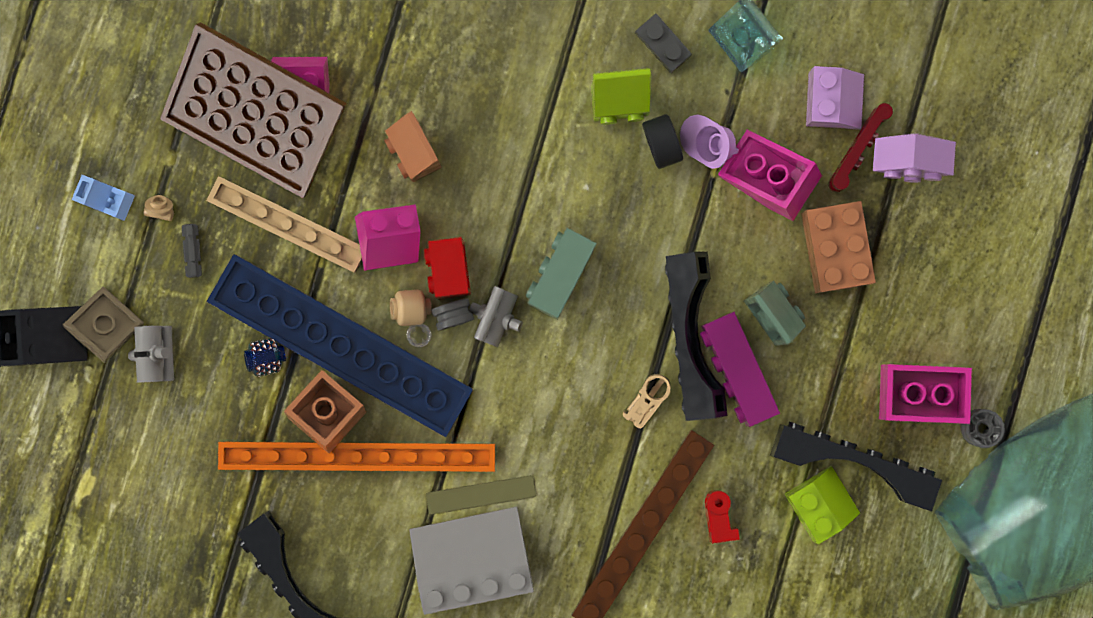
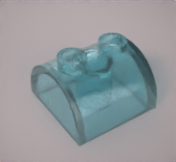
[708,0,783,73]

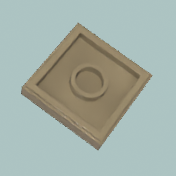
[63,287,144,363]

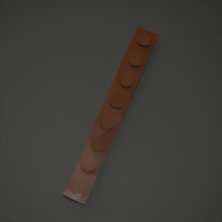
[571,430,714,618]

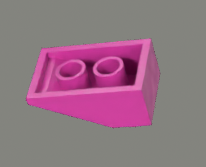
[718,130,822,221]

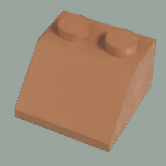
[384,111,442,182]

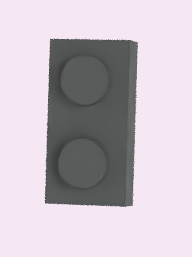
[635,13,692,74]

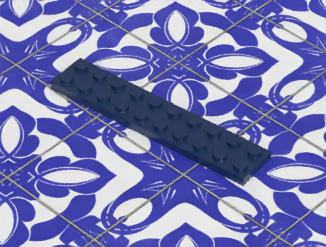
[206,254,474,437]

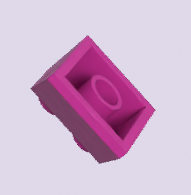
[355,204,421,271]

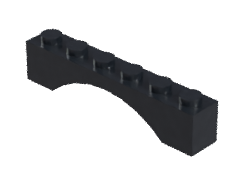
[665,252,728,421]
[770,421,942,512]
[237,511,338,618]

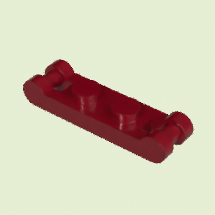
[828,103,893,192]

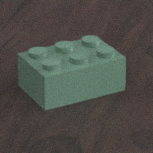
[526,228,597,320]

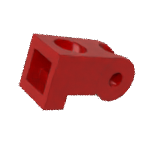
[705,490,740,544]

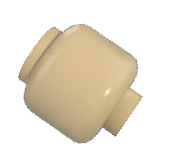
[390,289,431,326]

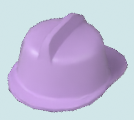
[680,115,739,169]

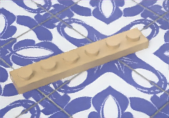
[206,176,362,273]

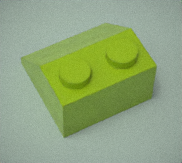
[784,466,860,545]

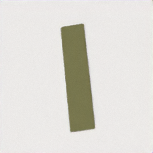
[426,475,536,514]

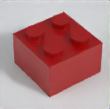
[424,237,471,299]

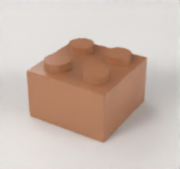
[284,370,366,454]

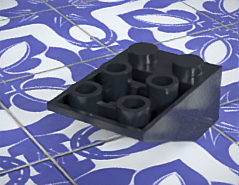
[0,306,89,367]

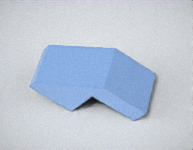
[72,175,135,221]

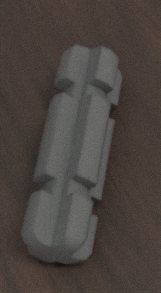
[181,224,202,278]

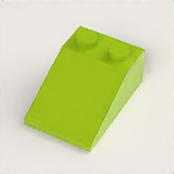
[591,68,651,125]

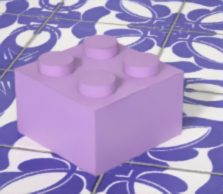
[873,134,956,182]

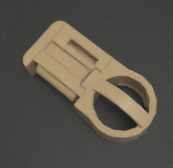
[623,374,671,428]

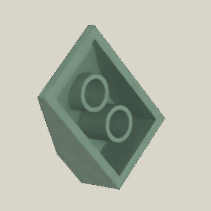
[744,281,806,345]

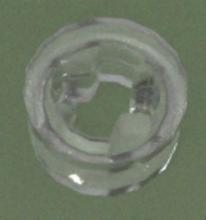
[406,324,432,348]

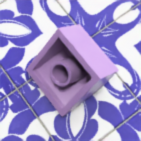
[806,66,864,129]

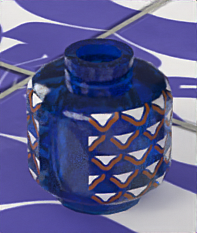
[244,338,286,377]

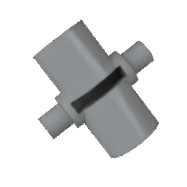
[469,286,523,347]
[128,326,174,383]

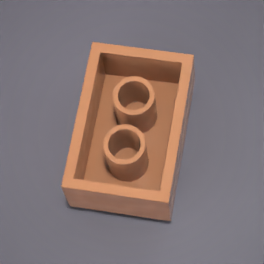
[801,201,876,294]

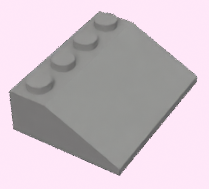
[409,506,534,615]

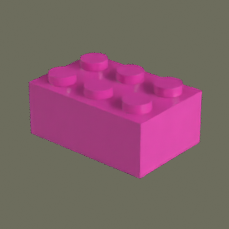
[879,364,972,424]

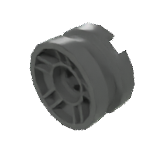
[431,298,475,331]
[961,409,1004,448]

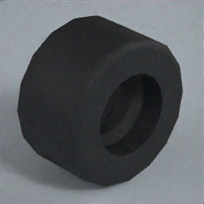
[642,114,683,169]

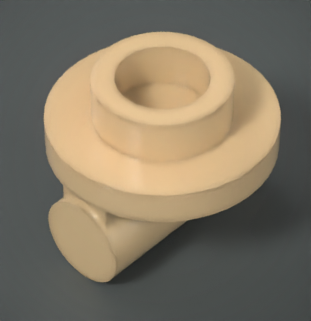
[144,195,174,221]

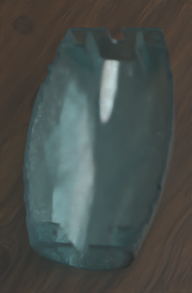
[935,393,1093,610]

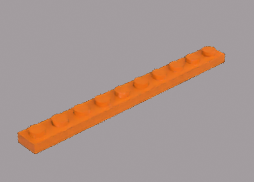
[218,441,495,472]

